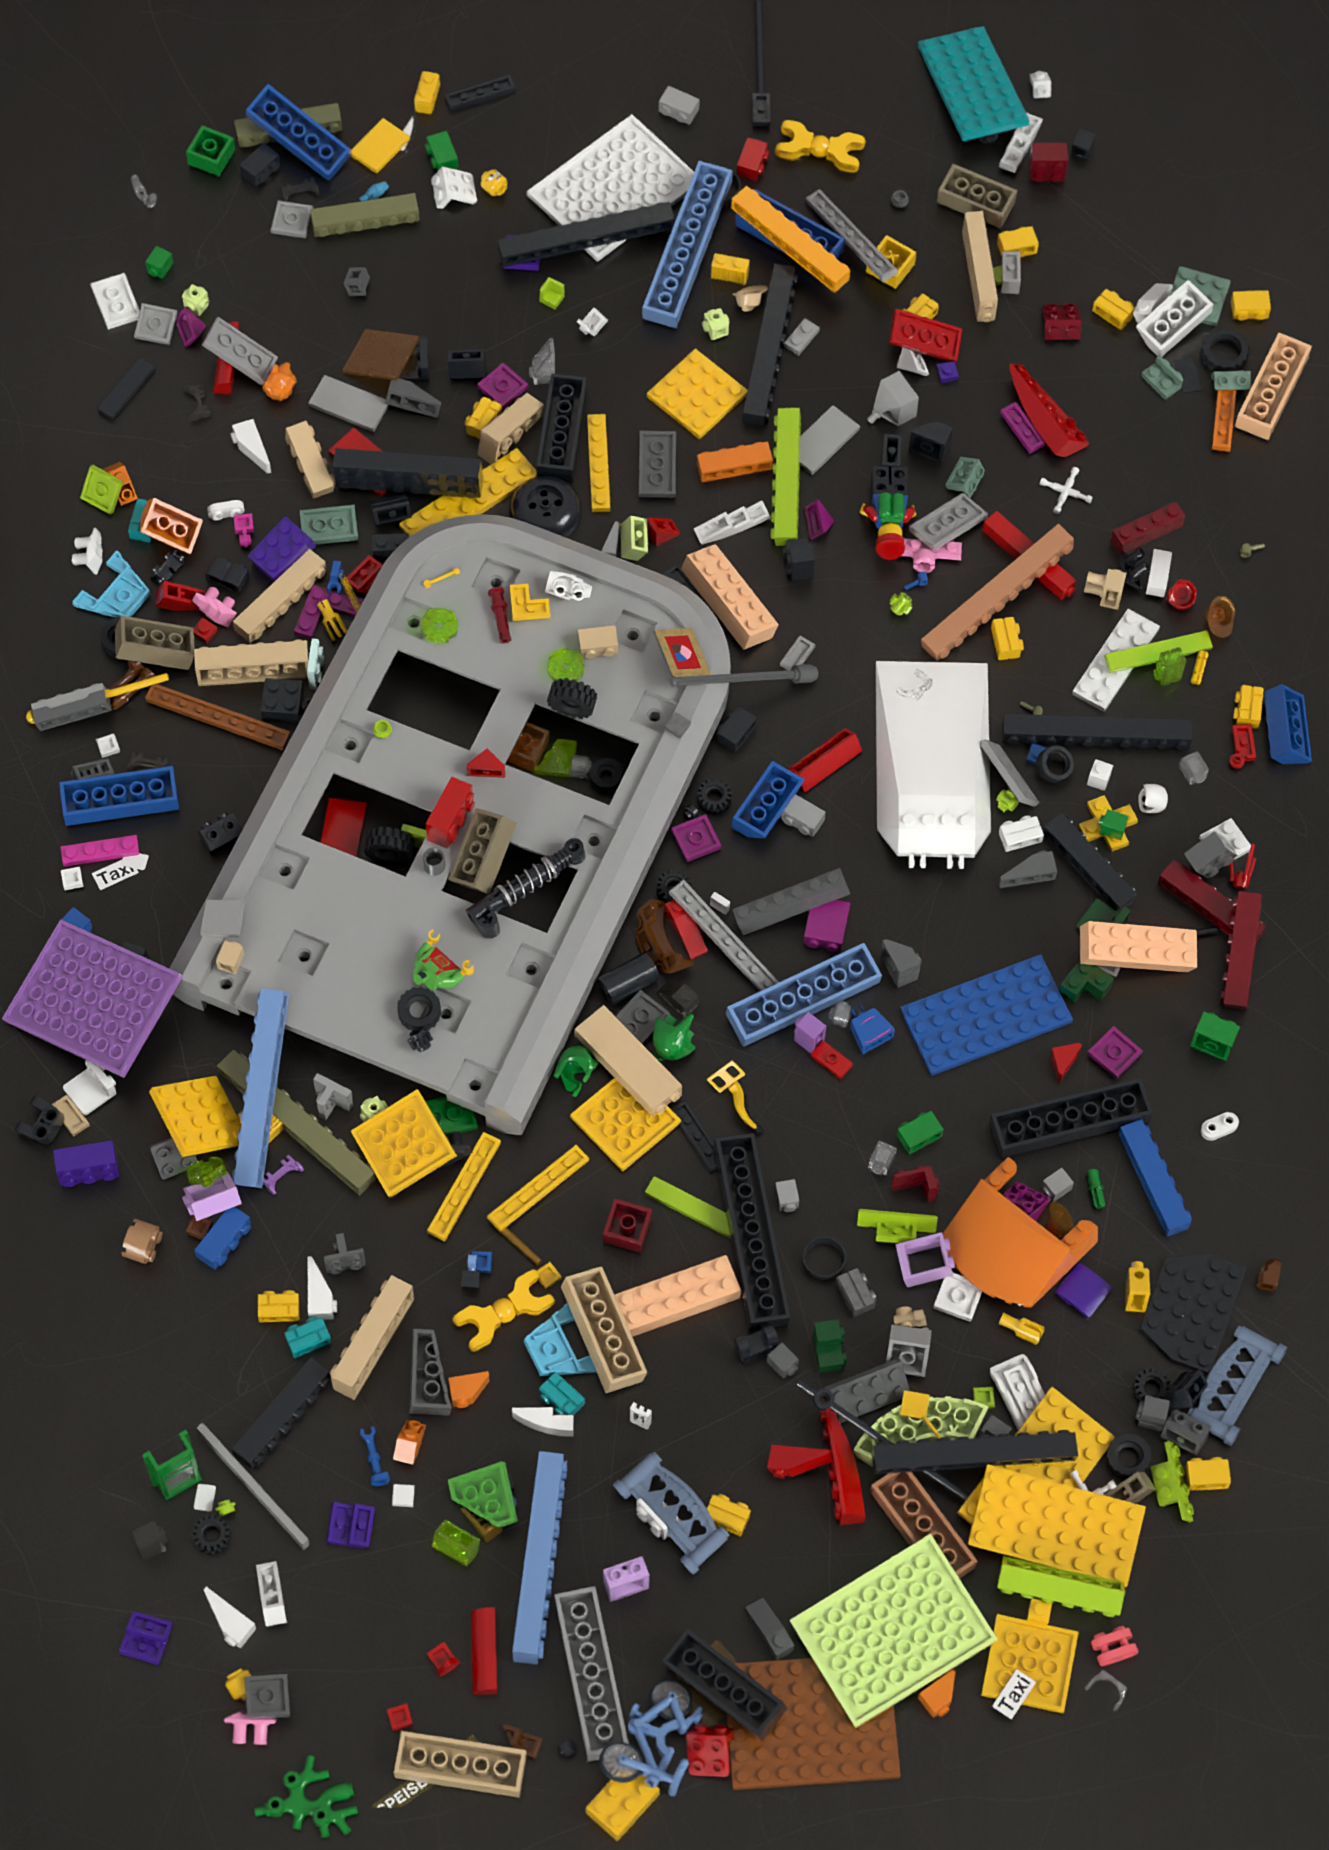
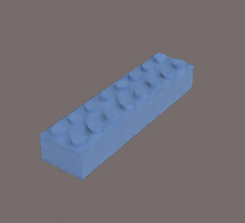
[726,943,882,1047]

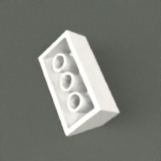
[1136,280,1213,357]

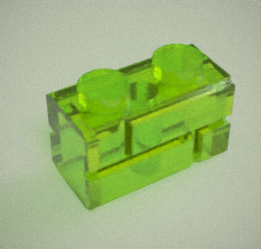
[1154,647,1186,686]
[432,1520,480,1566]

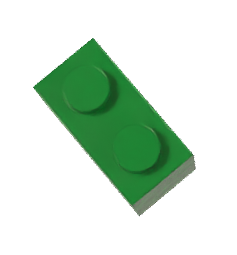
[425,131,458,172]
[897,1111,944,1155]

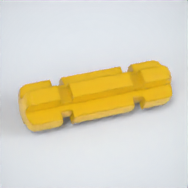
[1191,650,1208,685]

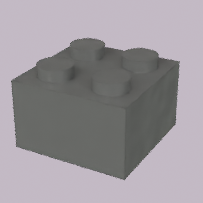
[1184,831,1238,878]

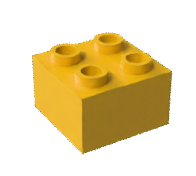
[866,235,916,289]

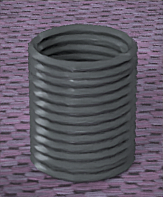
[423,847,445,876]

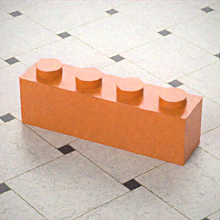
[697,442,773,482]

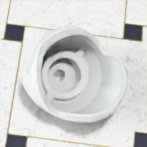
[1138,784,1168,813]

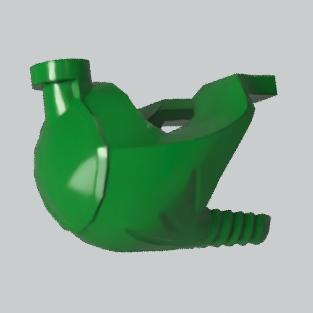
[652,1014,696,1062]
[554,1046,599,1097]

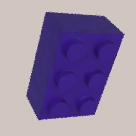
[248,516,316,582]
[53,1140,120,1187]

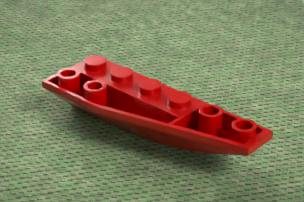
[1009,363,1089,457]
[820,1402,865,1525]

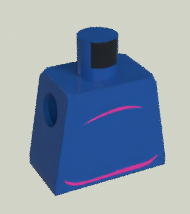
[850,1005,895,1054]

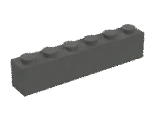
[733,868,850,935]

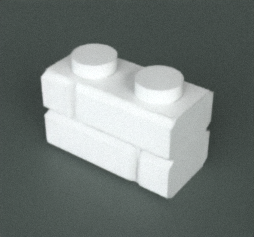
[999,816,1043,852]

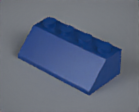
[1264,684,1312,764]
[731,761,805,839]

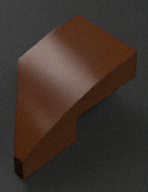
[503,1724,543,1760]

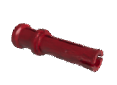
[488,587,512,644]

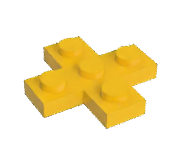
[1078,795,1138,852]

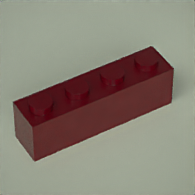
[1111,502,1185,555]

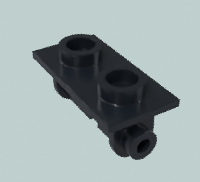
[149,549,185,585]

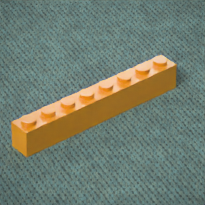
[731,186,850,293]

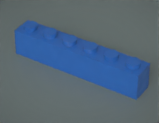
[1118,1119,1192,1237]

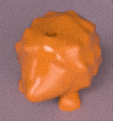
[262,362,297,401]

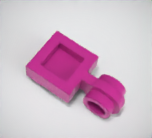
[234,514,254,548]

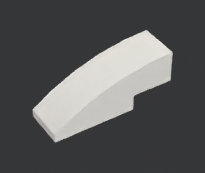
[1146,549,1172,597]
[512,1407,573,1437]

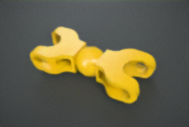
[775,120,866,173]
[453,1270,555,1352]

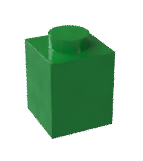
[145,246,173,279]
[1098,809,1129,840]

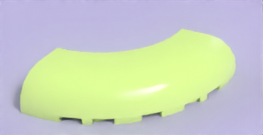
[853,1396,989,1474]

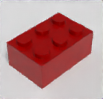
[426,776,475,849]

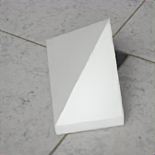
[897,348,929,376]

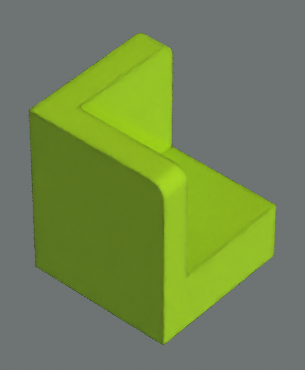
[540,277,564,309]

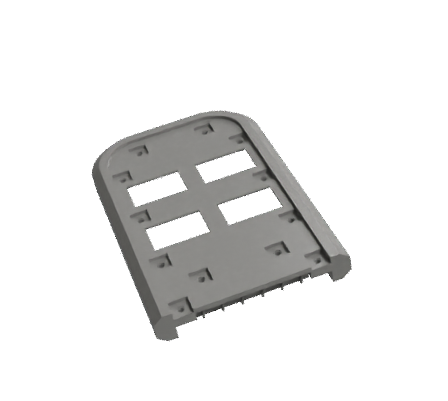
[169,515,731,1135]

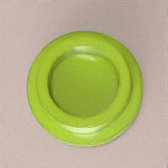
[373,720,392,738]
[215,1499,236,1516]

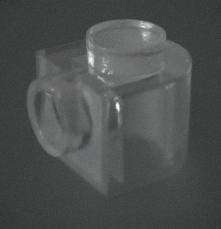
[571,755,592,779]
[828,1001,851,1027]

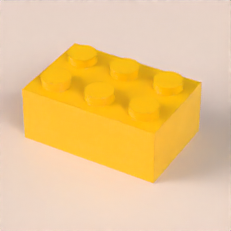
[586,1769,660,1841]

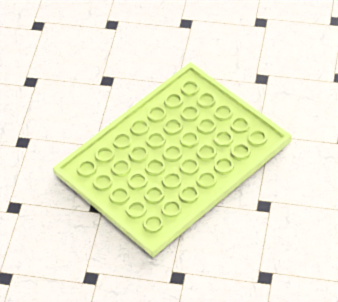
[790,1534,997,1728]

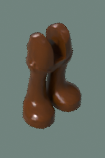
[108,660,155,710]

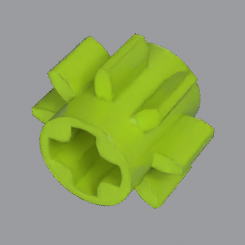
[890,593,912,616]
[996,789,1019,812]

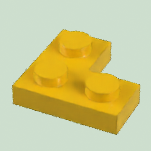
[510,583,550,621]

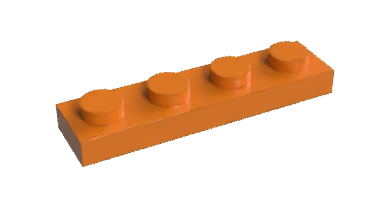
[1212,390,1236,452]

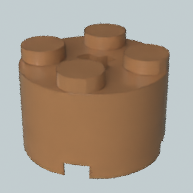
[122,1219,163,1264]

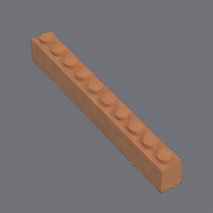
[921,524,1074,661]

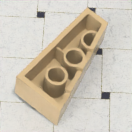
[477,393,544,464]
[285,421,336,499]

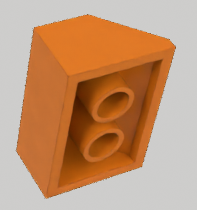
[140,498,203,554]

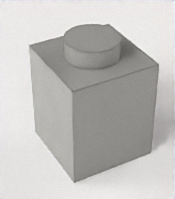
[1041,1168,1074,1202]
[775,1179,799,1212]

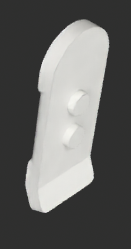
[990,1354,1045,1430]

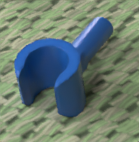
[904,572,928,590]

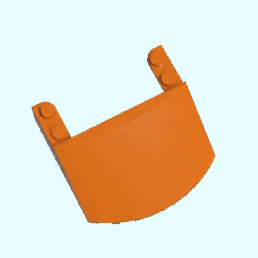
[943,1157,1098,1308]

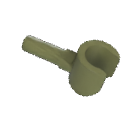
[1240,543,1265,558]
[1020,701,1043,715]

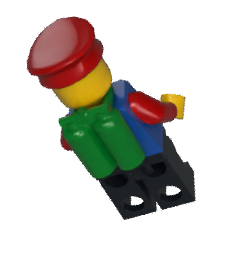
[859,466,916,560]

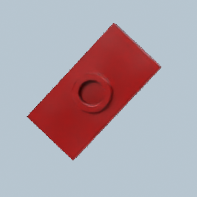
[810,1041,853,1080]

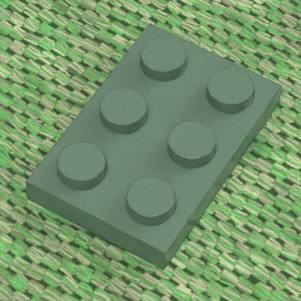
[300,505,358,545]

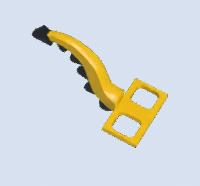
[707,1060,764,1133]

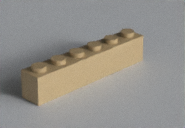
[233,549,327,643]

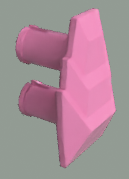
[192,587,236,628]
[224,1710,277,1745]

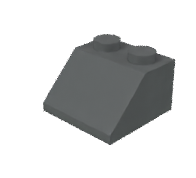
[880,939,922,988]

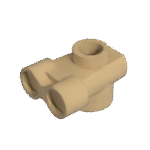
[894,1307,927,1327]

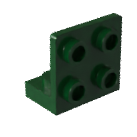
[1076,899,1131,930]

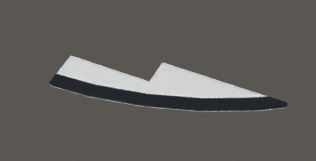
[401,113,417,152]

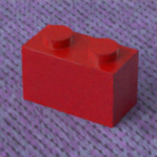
[736,138,770,181]

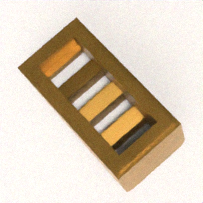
[460,1506,502,1542]

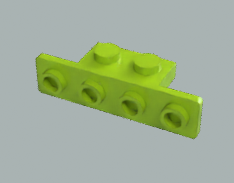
[857,1209,938,1243]
[1150,1441,1194,1522]

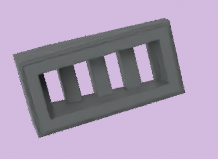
[71,758,114,780]

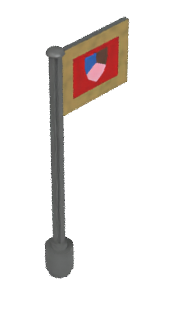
[653,628,818,687]

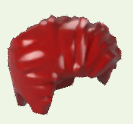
[1167,579,1197,610]

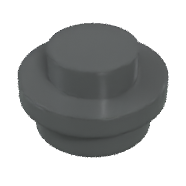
[891,190,909,207]

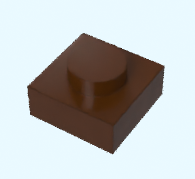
[186,1216,213,1240]

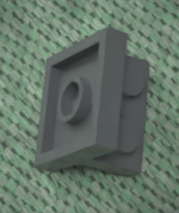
[244,1674,290,1720]

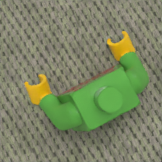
[413,929,475,990]

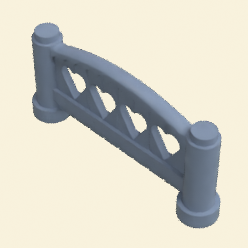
[1187,1326,1288,1447]
[612,1451,730,1575]

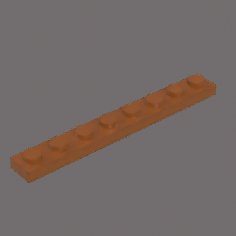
[145,684,291,750]

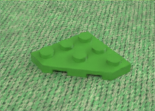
[448,1461,518,1527]

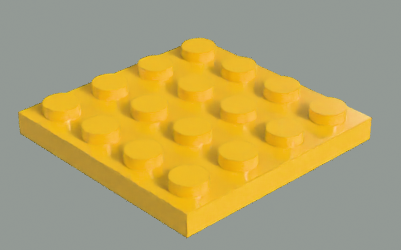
[647,349,748,439]
[149,1076,241,1157]
[570,1078,681,1172]
[351,1089,457,1198]
[981,1614,1078,1714]

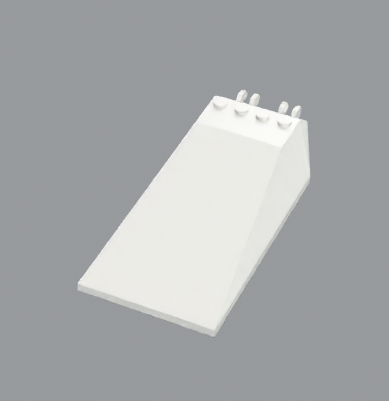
[876,661,991,869]

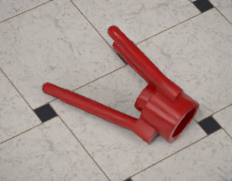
[1229,844,1256,889]

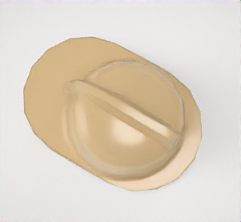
[732,285,768,311]

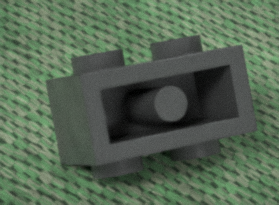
[1160,1410,1211,1456]

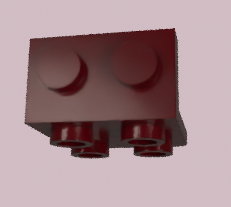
[1042,303,1081,340]
[891,1165,939,1203]

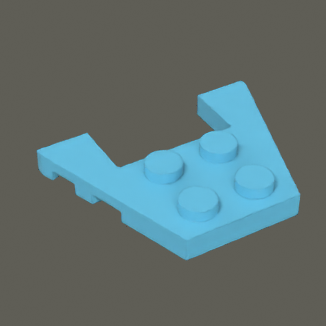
[72,550,150,618]
[523,1303,597,1376]

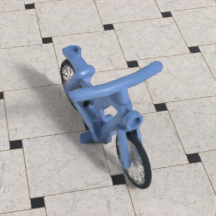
[599,1680,703,1796]

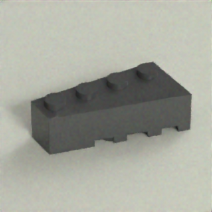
[409,1329,452,1416]

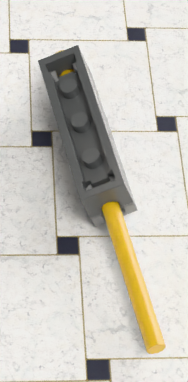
[26,673,169,731]

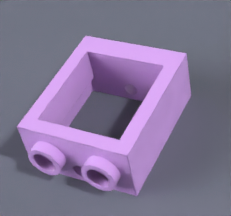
[182,1171,242,1221]
[896,1232,955,1287]
[603,1556,649,1602]

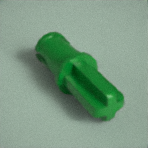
[1086,1169,1105,1209]

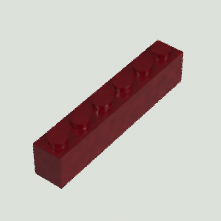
[1158,860,1266,942]
[1220,891,1262,1010]

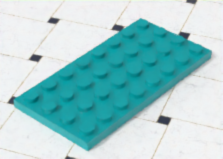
[918,26,1030,141]

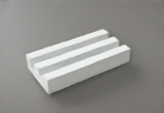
[630,1402,652,1429]

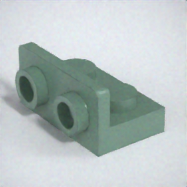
[1141,355,1183,400]
[1211,371,1251,390]
[945,457,985,498]

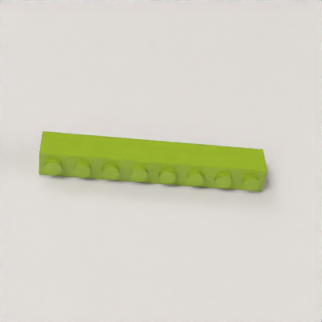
[771,408,801,546]

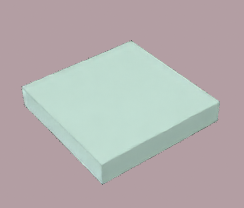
[307,639,324,690]

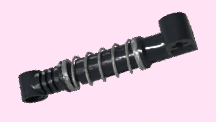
[465,838,586,939]

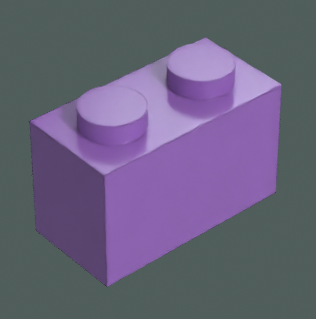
[794,1012,826,1053]

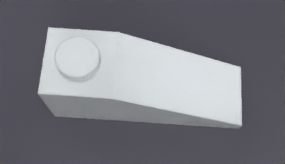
[1133,283,1173,324]
[230,419,271,474]
[308,1257,337,1320]
[256,1561,287,1627]
[204,1587,256,1648]

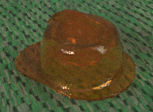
[1205,596,1235,638]
[1045,1202,1074,1241]

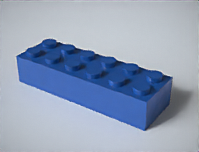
[246,84,351,181]
[735,189,845,259]
[59,766,179,826]

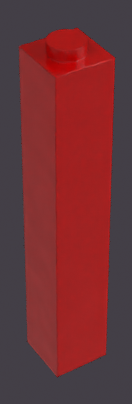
[983,511,1076,600]

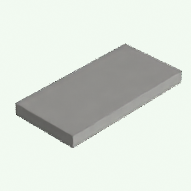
[202,317,278,385]
[308,375,389,432]
[800,405,860,475]
[909,493,988,552]
[980,740,1039,807]

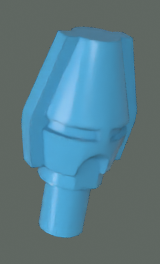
[359,181,389,201]

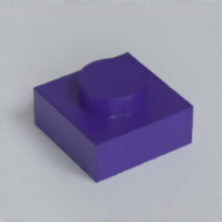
[936,361,959,383]

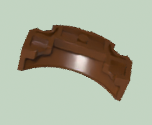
[635,899,695,973]

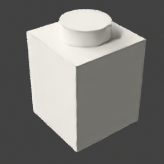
[1087,759,1113,791]

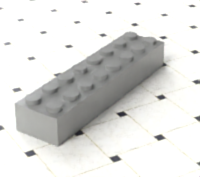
[554,1586,629,1762]

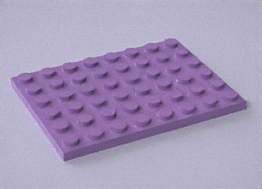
[2,919,183,1078]

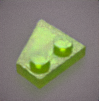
[534,739,577,777]

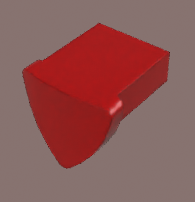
[427,1642,460,1677]

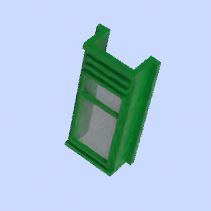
[142,1430,202,1500]

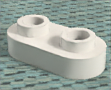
[207,500,245,520]
[1201,1112,1239,1141]

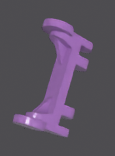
[263,1155,304,1195]

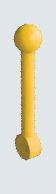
[424,567,460,588]

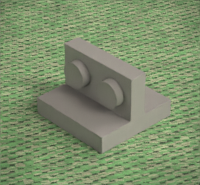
[313,1073,353,1121]

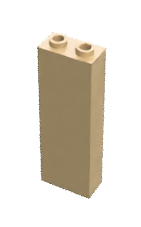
[962,211,998,322]
[575,1005,682,1117]

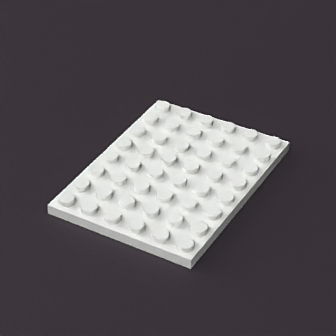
[527,115,694,262]

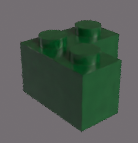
[1059,960,1114,1004]
[813,1320,847,1374]

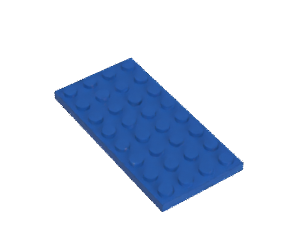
[900,954,1073,1076]

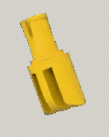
[317,599,348,642]
[999,1313,1045,1344]

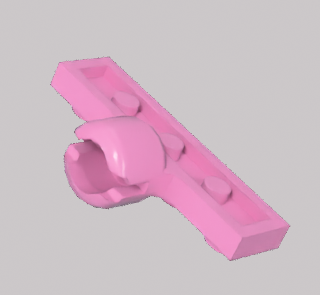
[901,539,962,573]

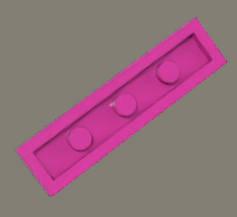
[61,835,139,867]

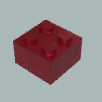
[1028,143,1068,182]
[603,1198,653,1253]

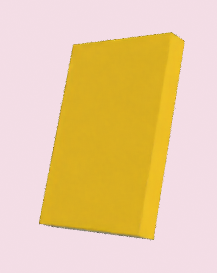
[351,118,410,174]

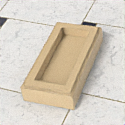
[52,1095,90,1137]

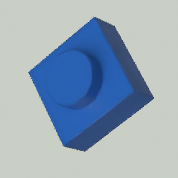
[1026,743,1048,765]
[472,1251,493,1273]

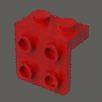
[686,1724,734,1777]

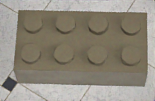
[937,164,1017,229]
[115,616,194,670]
[448,808,517,895]

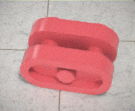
[1091,1626,1139,1666]

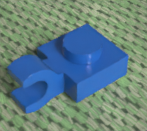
[327,561,344,595]

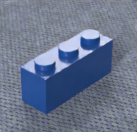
[194,1207,251,1270]

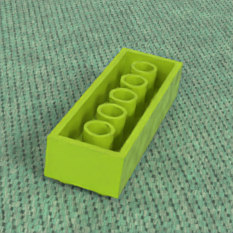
[997,1555,1125,1617]

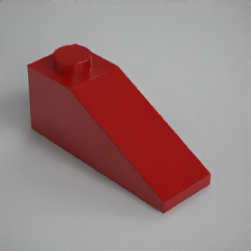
[155,581,207,611]
[665,899,708,960]
[767,1445,834,1478]

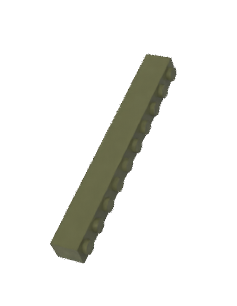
[217,1050,376,1196]

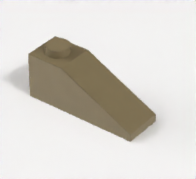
[1104,1471,1156,1504]

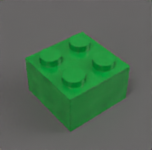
[186,126,235,176]
[1190,1012,1240,1061]

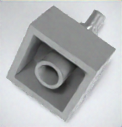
[867,371,919,426]
[886,1325,932,1377]

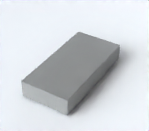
[780,636,815,670]

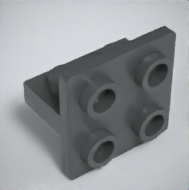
[150,1137,199,1180]
[324,1233,366,1274]

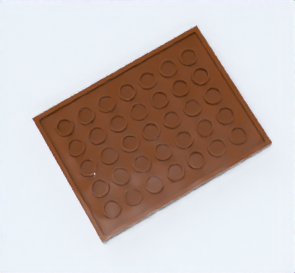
[727,1658,901,1790]

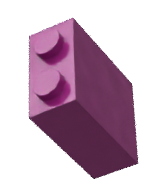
[803,900,850,952]

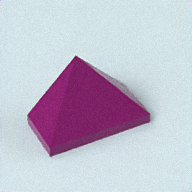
[175,308,206,347]
[804,500,834,540]

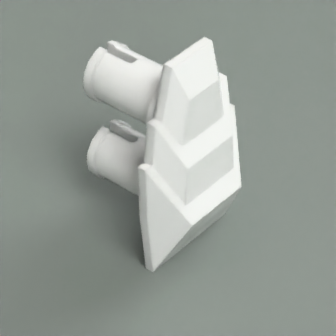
[72,528,103,575]
[545,571,592,601]

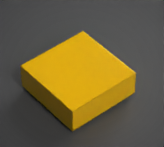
[537,1262,562,1290]

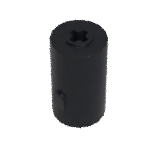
[597,952,660,1006]

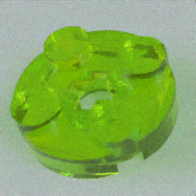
[421,608,459,644]
[547,648,585,682]
[187,1157,227,1187]

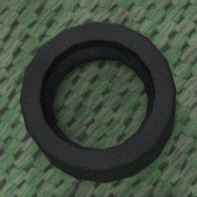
[1036,745,1074,783]

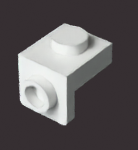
[1030,71,1051,98]
[577,308,608,336]

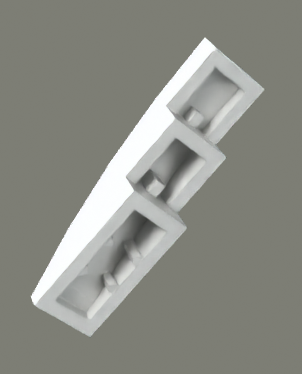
[999,113,1043,173]
[694,501,771,545]

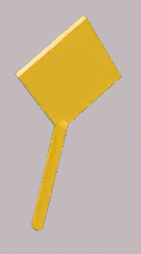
[900,1390,942,1439]

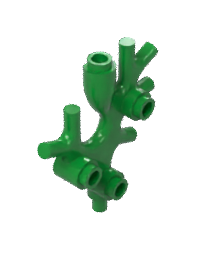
[254,1755,358,1838]

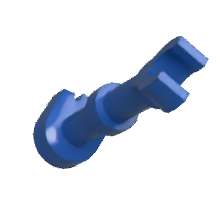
[360,1426,390,1486]

